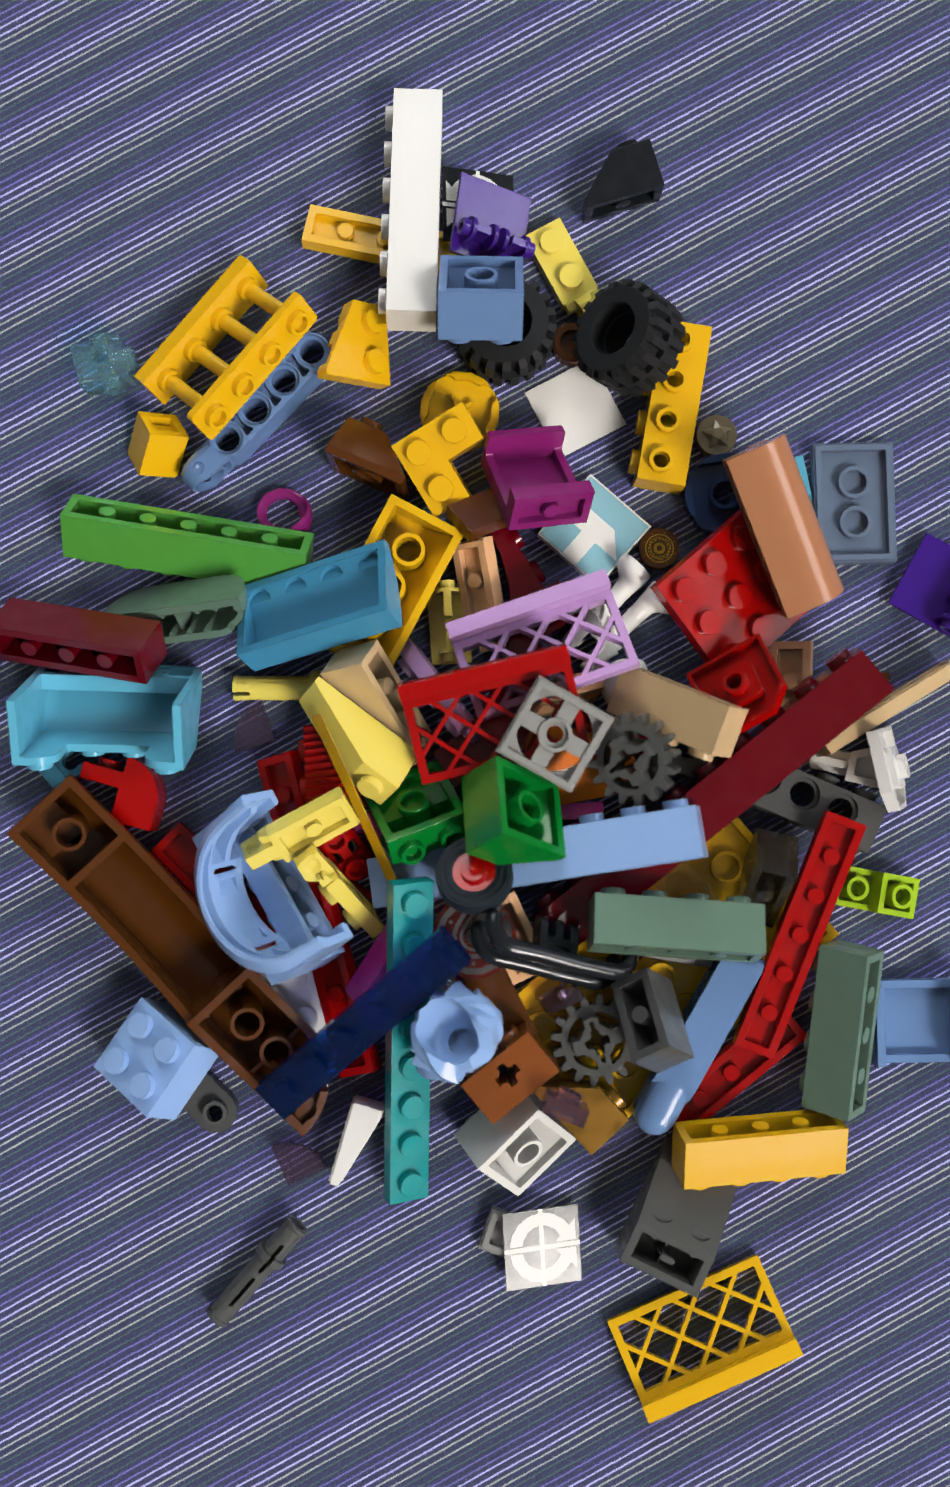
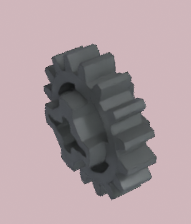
[588,711,682,806]
[550,992,632,1087]

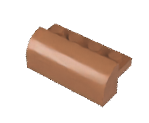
[721,433,844,619]

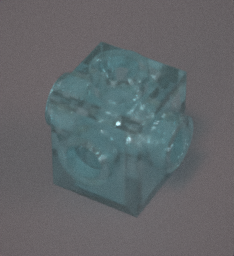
[70,333,139,397]

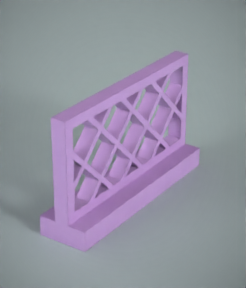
[445,568,640,722]

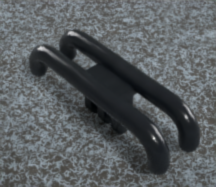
[470,909,639,990]

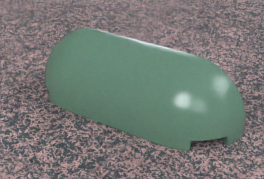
[103,575,248,644]

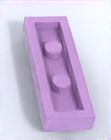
[397,638,483,744]

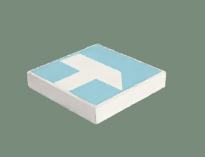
[537,474,651,576]

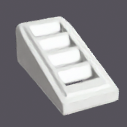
[329,1094,385,1186]

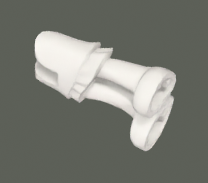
[561,552,669,672]

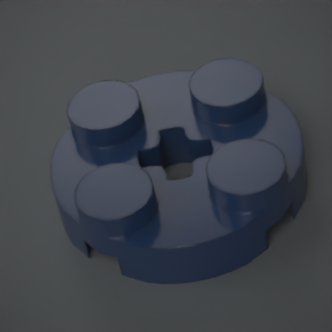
[683,453,741,534]

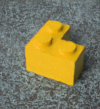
[391,401,485,517]

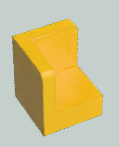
[128,411,189,478]

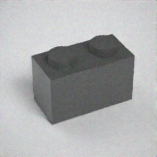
[611,967,694,1073]

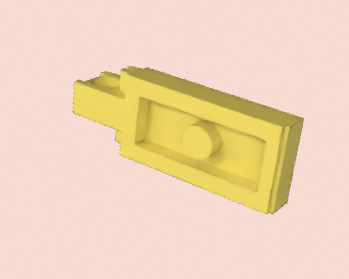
[526,217,598,317]
[240,786,360,870]
[293,844,384,939]

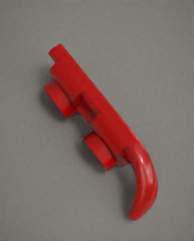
[317,828,376,900]

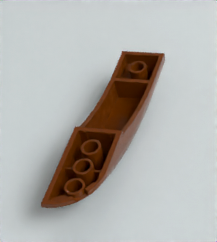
[6,773,329,1137]

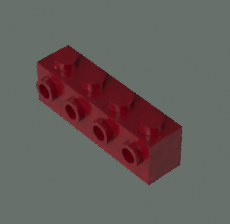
[0,597,167,684]

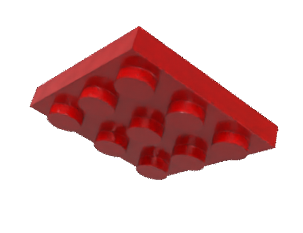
[650,511,808,663]

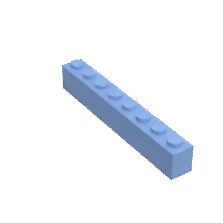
[367,798,708,909]

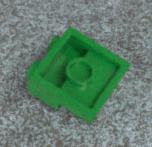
[362,760,465,866]

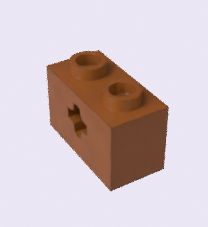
[460,1021,560,1124]

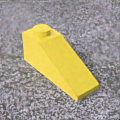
[299,676,416,805]

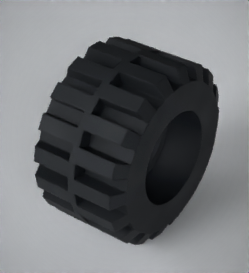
[456,274,557,387]
[572,279,686,397]

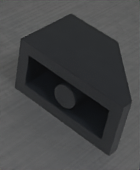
[582,139,664,224]

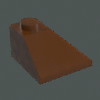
[324,417,409,501]

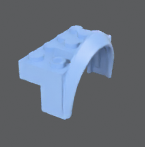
[192,789,354,986]

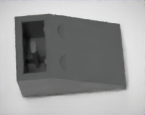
[615,1133,737,1298]

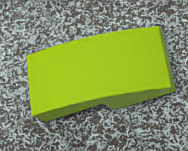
[836,866,920,919]

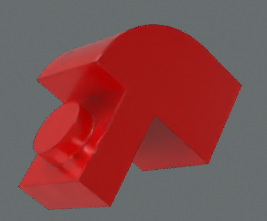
[79,756,167,831]

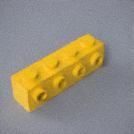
[628,322,712,495]
[671,1109,849,1190]

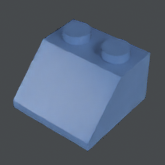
[438,255,524,345]

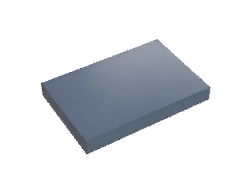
[809,442,897,565]

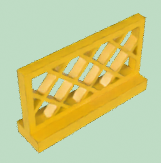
[607,1253,803,1424]

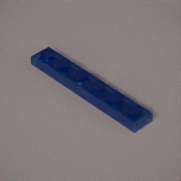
[255,925,472,1120]

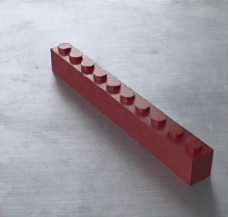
[531,647,895,946]

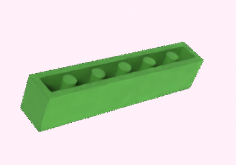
[60,493,314,585]

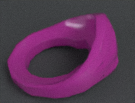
[257,488,313,532]

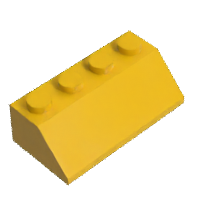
[327,493,463,667]

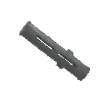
[207,1214,308,1328]

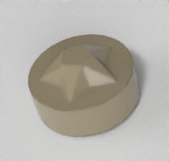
[695,415,737,457]

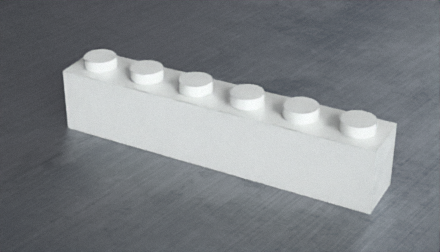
[378,88,442,332]

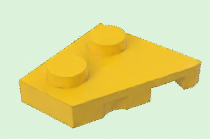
[317,299,391,390]

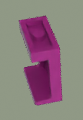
[481,425,595,531]

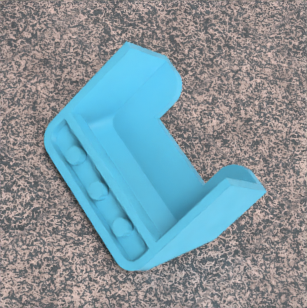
[6,665,202,775]

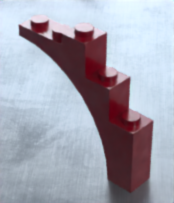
[433,527,579,788]

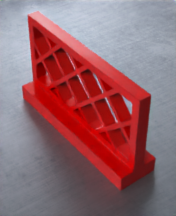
[397,643,589,785]

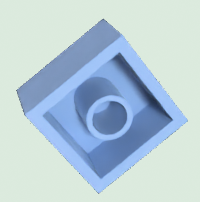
[94,997,218,1120]

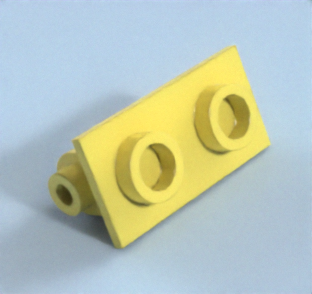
[428,580,472,665]

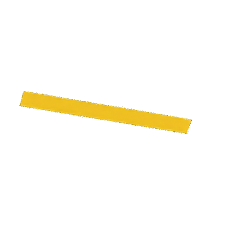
[312,714,397,880]

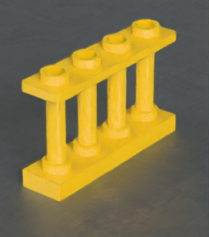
[134,255,317,440]

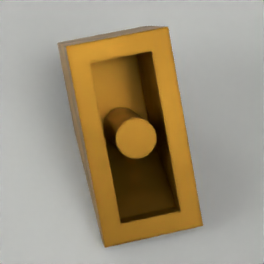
[534,1079,629,1155]

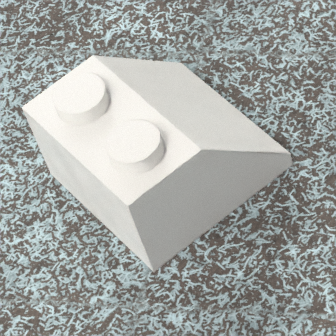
[454,1093,576,1196]

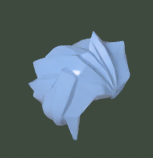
[411,981,503,1084]

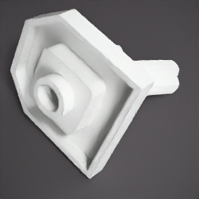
[809,726,910,813]

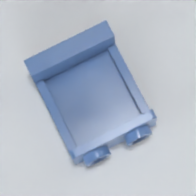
[871,977,950,1067]

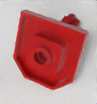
[686,632,788,735]

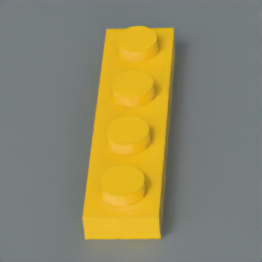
[301,204,460,276]

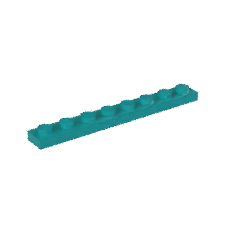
[384,876,434,1205]

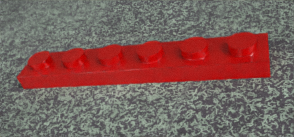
[732,809,867,1060]

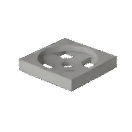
[495,674,615,793]

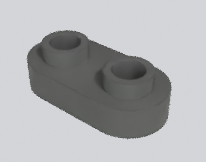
[183,1070,239,1133]

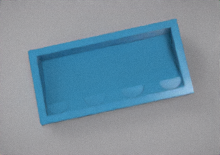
[237,539,402,672]

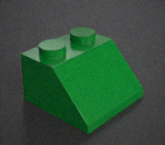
[461,756,566,865]

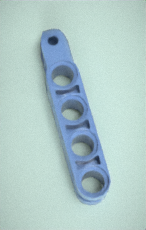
[181,332,330,492]
[633,959,765,1135]

